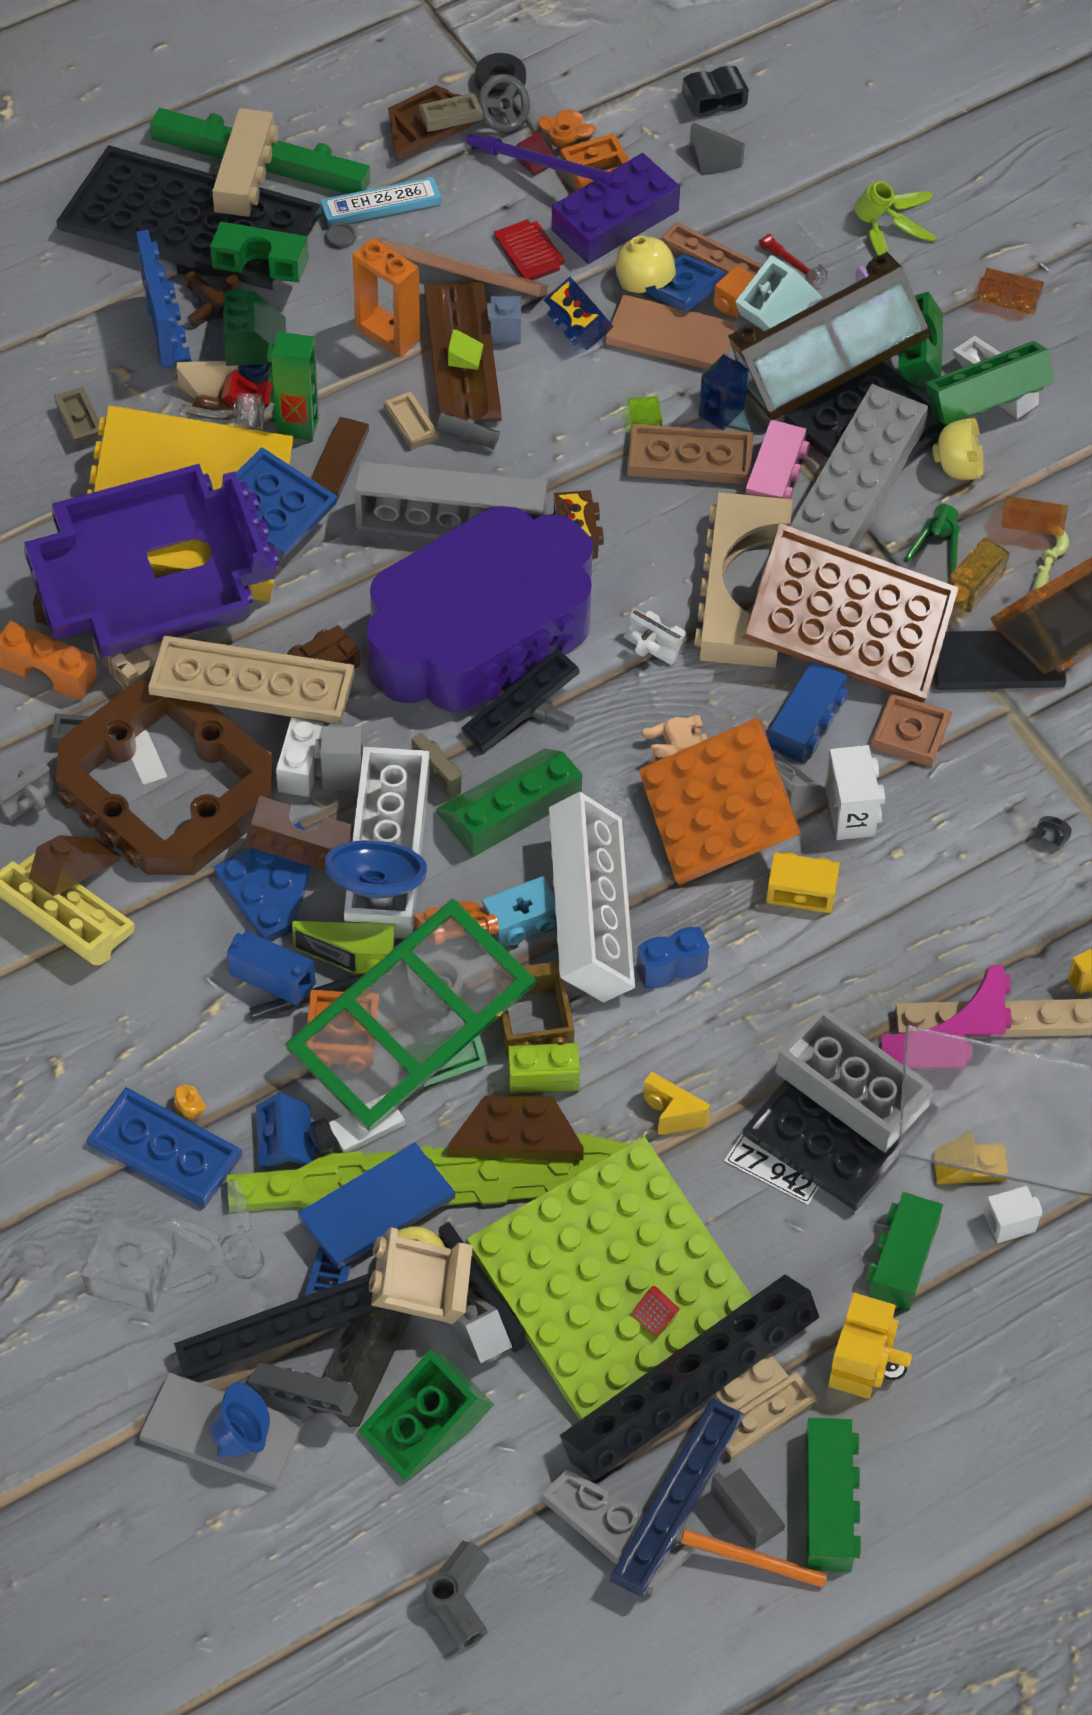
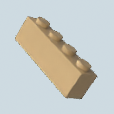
[213,108,279,217]

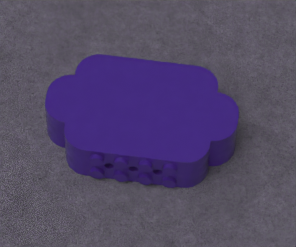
[367,506,593,712]

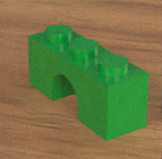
[210,222,309,283]
[898,291,943,389]

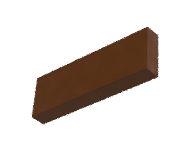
[312,417,369,499]

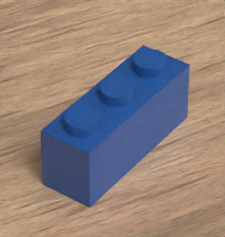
[769,662,849,763]

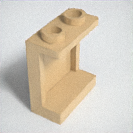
[369,1227,473,1324]

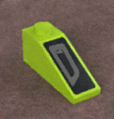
[292,921,395,977]

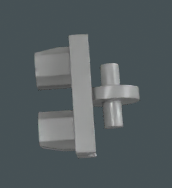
[0,762,58,822]

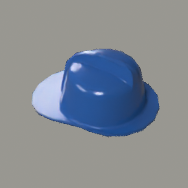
[210,1382,270,1458]

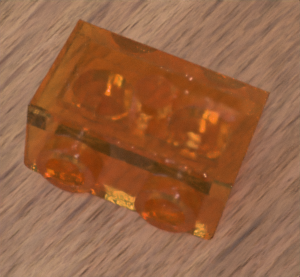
[977,268,1044,315]
[1001,496,1068,536]

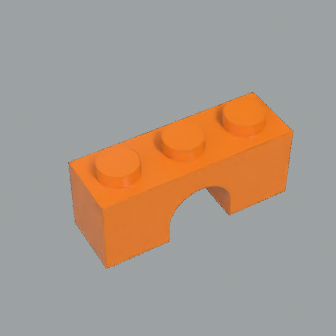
[0,621,98,701]

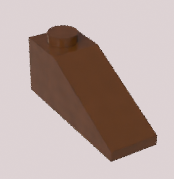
[29,835,121,896]

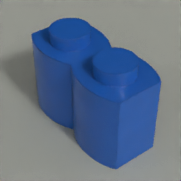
[636,927,710,988]

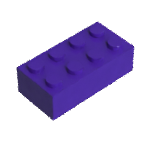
[551,153,680,265]

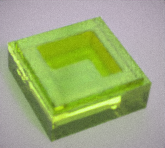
[627,396,662,426]

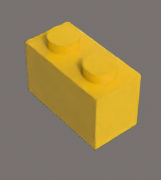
[766,852,840,913]

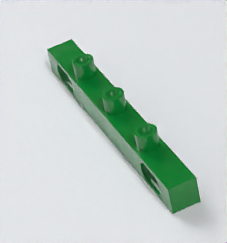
[150,107,370,194]

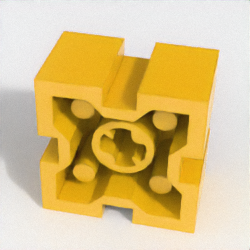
[828,1293,912,1399]

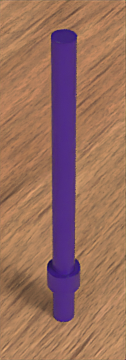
[466,134,614,185]

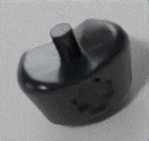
[1036,816,1072,846]

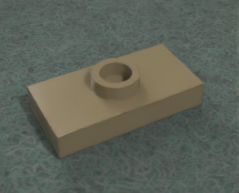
[419,93,483,132]

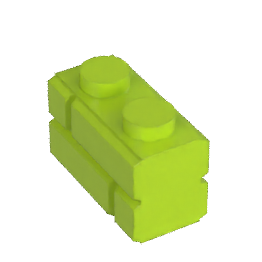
[508,1043,580,1094]

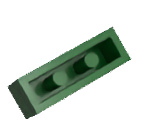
[866,1192,944,1310]

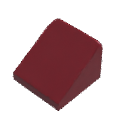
[516,132,555,176]

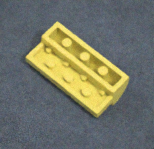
[0,853,135,966]

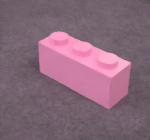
[745,420,810,499]

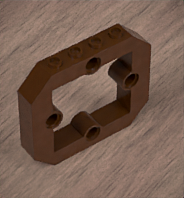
[56,680,274,875]

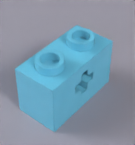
[482,876,557,947]

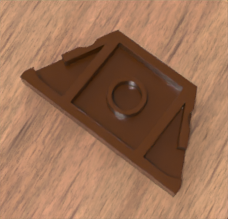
[388,85,490,162]
[448,1096,584,1160]

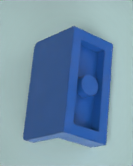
[256,1092,313,1171]

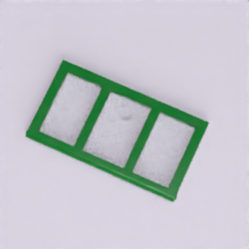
[285,898,536,1132]

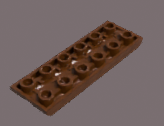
[424,281,502,423]

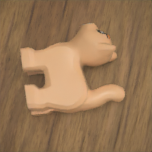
[642,715,708,764]

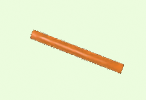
[680,1529,827,1588]

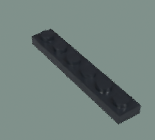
[174,1272,385,1379]

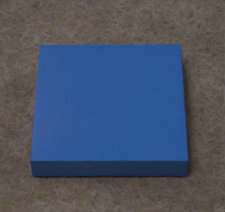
[644,254,726,312]

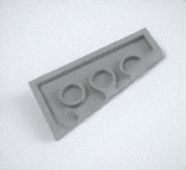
[541,1469,697,1595]

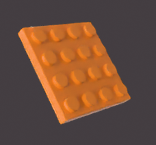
[638,717,801,885]

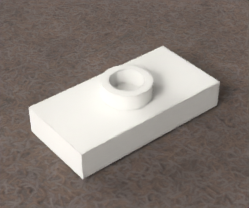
[329,1095,405,1153]

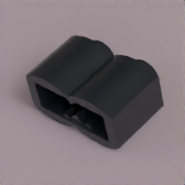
[682,66,749,117]

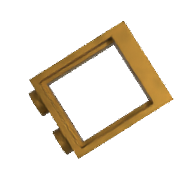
[493,961,575,1057]

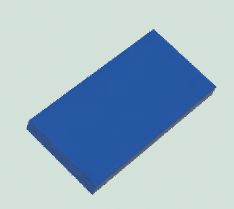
[87,1087,243,1208]
[298,1142,455,1269]

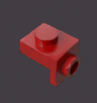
[221,371,273,417]

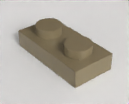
[54,387,103,447]
[411,732,462,800]

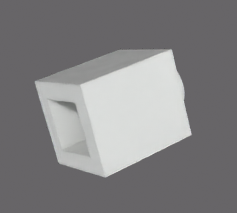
[984,1186,1042,1243]

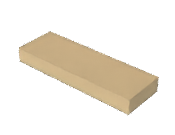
[724,1371,818,1462]

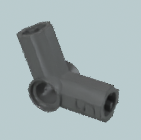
[426,1540,489,1650]

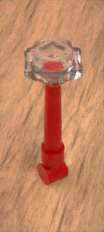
[759,234,828,290]

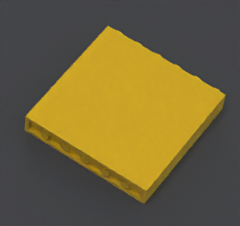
[87,405,293,602]

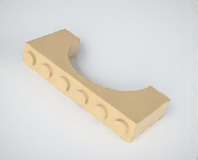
[695,492,793,668]

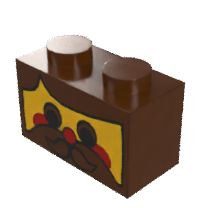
[553,490,604,559]

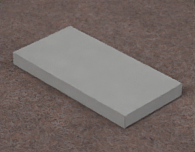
[140,1372,304,1489]

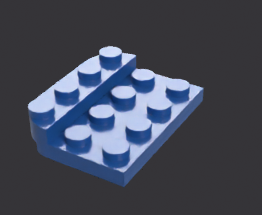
[136,230,191,369]

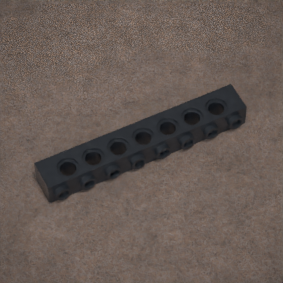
[559,1274,820,1481]

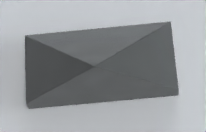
[689,122,745,175]

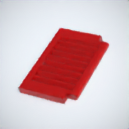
[494,219,565,280]

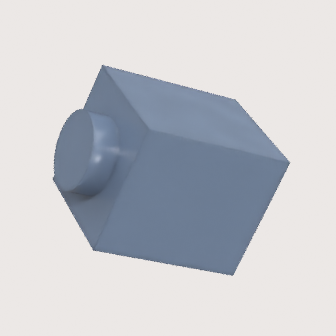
[491,296,521,343]

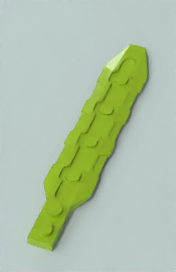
[227,1134,629,1212]

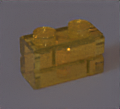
[947,537,1010,612]

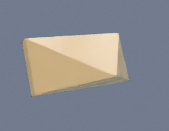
[177,361,239,399]

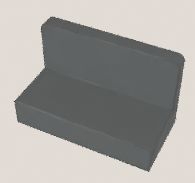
[710,1468,785,1550]

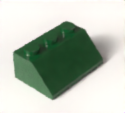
[224,289,286,366]

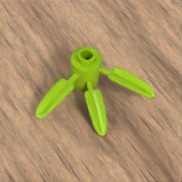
[854,181,937,256]

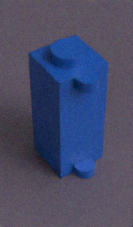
[227,930,316,1006]

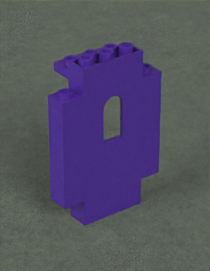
[24,464,280,658]

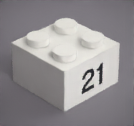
[825,745,885,840]

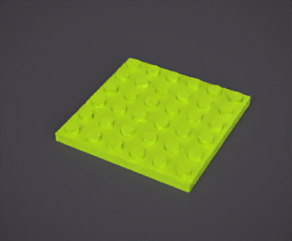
[465,1136,752,1421]

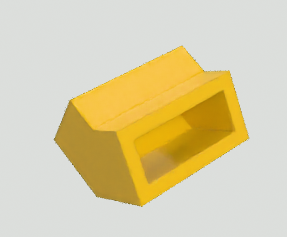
[1067,949,1092,995]

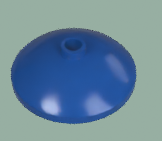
[325,840,427,899]

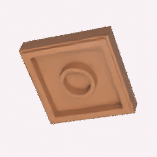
[870,693,952,767]

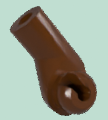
[191,394,239,424]

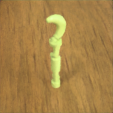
[1025,524,1069,618]

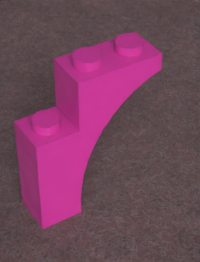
[878,965,1011,1072]

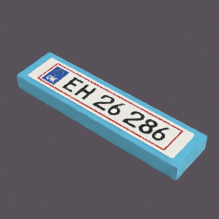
[320,177,441,227]

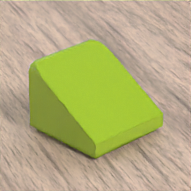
[448,330,483,370]

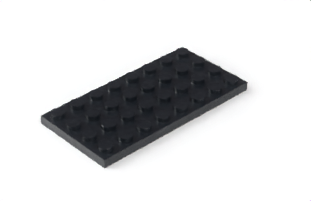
[56,145,322,291]

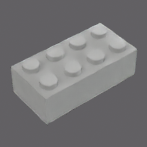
[776,1007,932,1153]

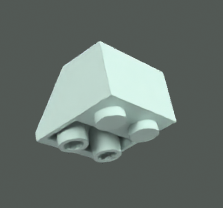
[735,255,823,346]

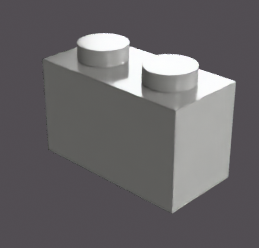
[315,726,363,792]

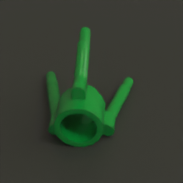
[905,504,961,579]

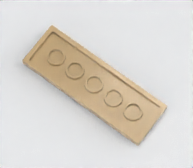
[149,635,355,724]

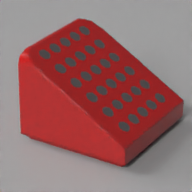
[632,1285,679,1337]

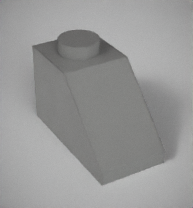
[449,1292,512,1363]

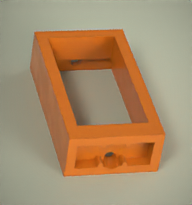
[352,237,420,358]

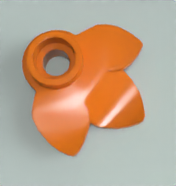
[539,109,596,148]

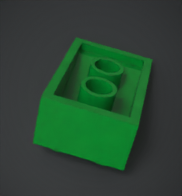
[358,1349,494,1481]

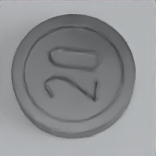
[326,223,356,249]

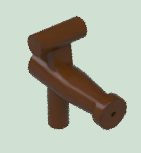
[183,270,242,326]

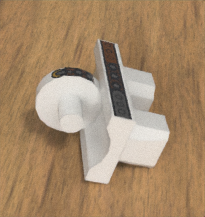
[624,609,686,665]

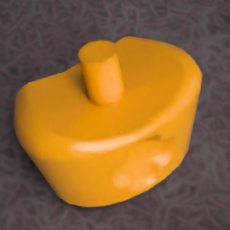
[173,1085,206,1122]

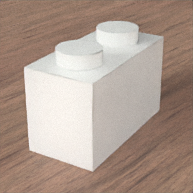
[276,717,323,798]

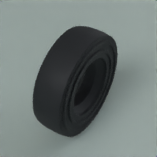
[475,53,526,97]

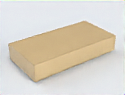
[384,391,439,450]

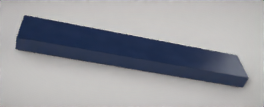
[610,1398,744,1598]

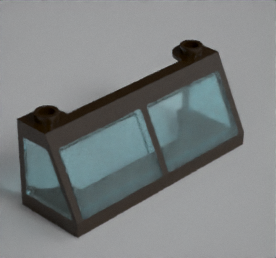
[728,252,930,420]

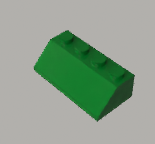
[436,748,582,857]

